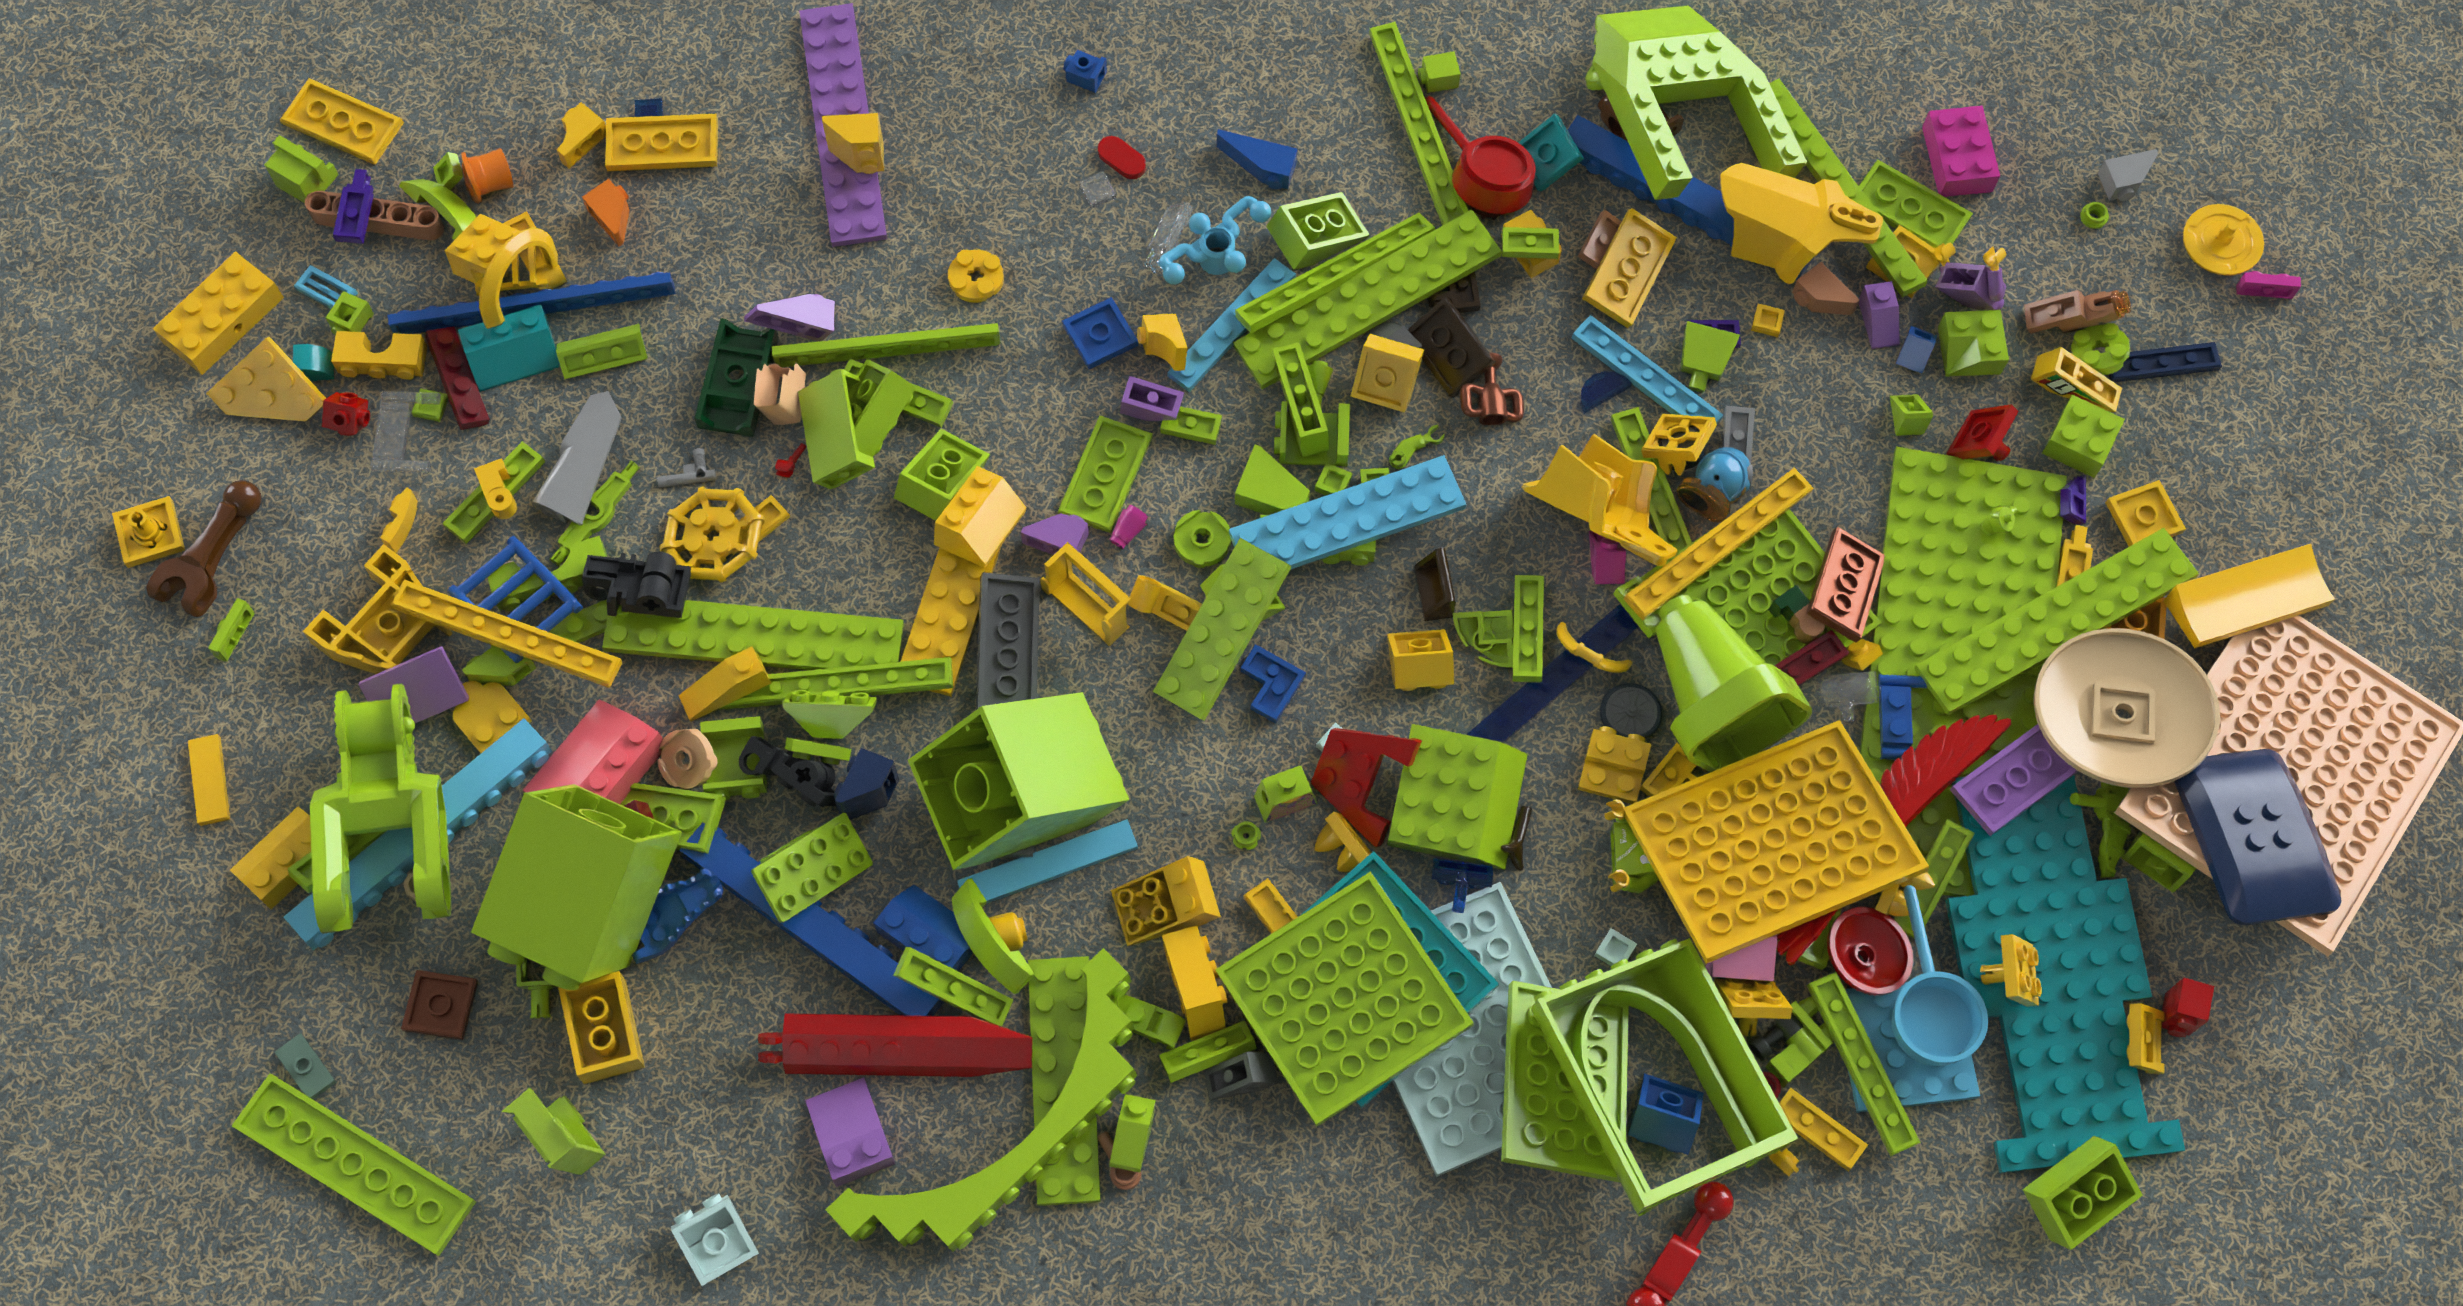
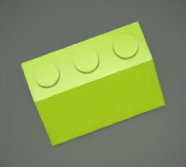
[848,359,917,457]

